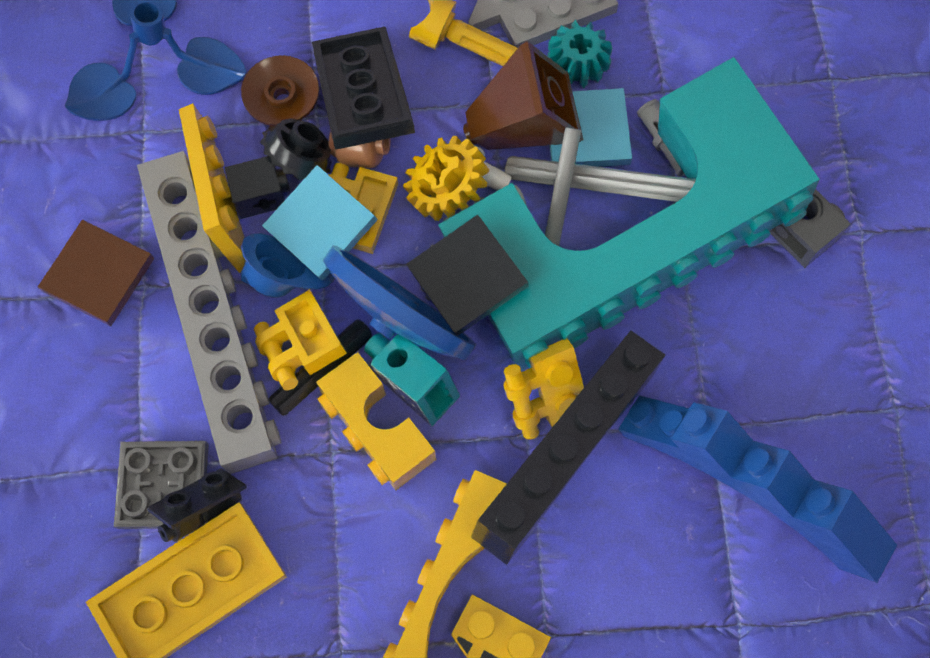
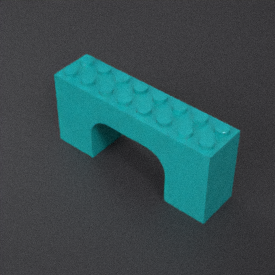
[438,57,820,371]

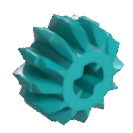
[547,19,613,89]

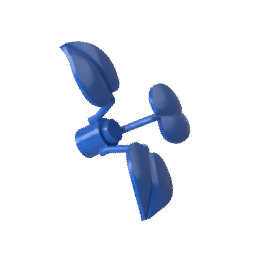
[65,0,246,121]

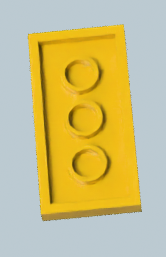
[86,502,287,658]

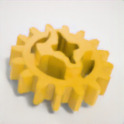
[403,136,489,221]

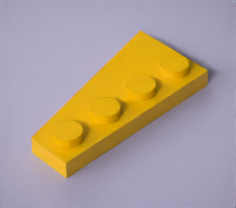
[179,103,246,273]

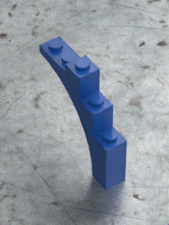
[618,395,897,583]

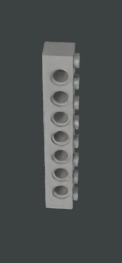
[137,151,281,474]

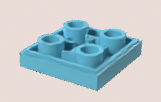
[550,88,632,167]
[262,165,378,280]

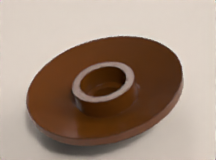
[241,55,319,126]

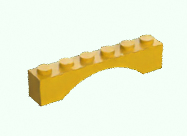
[383,470,507,658]

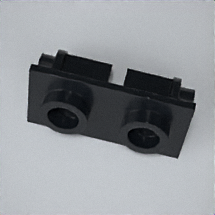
[147,468,247,542]

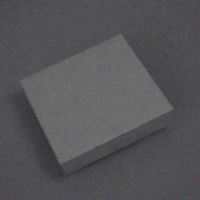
[114,441,209,529]

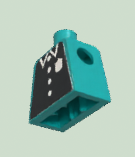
[364,333,460,427]

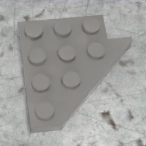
[468,0,618,48]

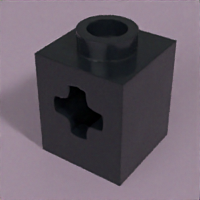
[225,156,290,219]

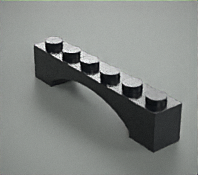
[471,330,666,565]

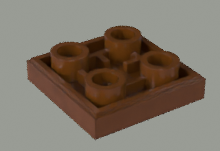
[38,220,154,327]

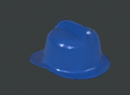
[241,233,335,298]

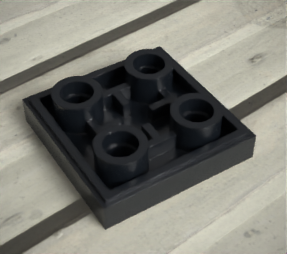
[406,215,529,336]

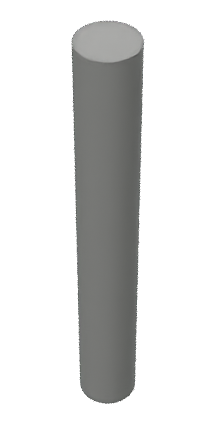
[545,127,581,246]

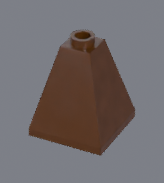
[463,41,584,150]

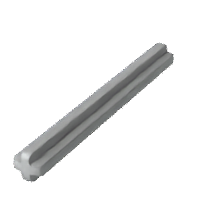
[505,156,696,202]

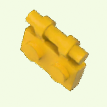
[328,163,398,254]
[253,289,347,390]
[503,339,584,440]

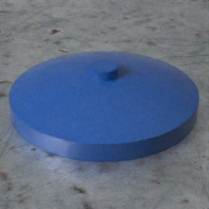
[323,245,476,360]

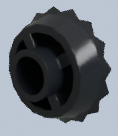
[260,118,332,180]

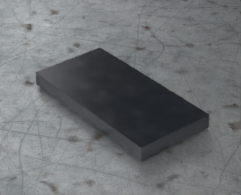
[312,27,415,150]

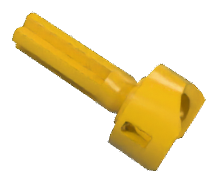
[409,0,518,66]

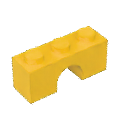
[316,352,436,490]

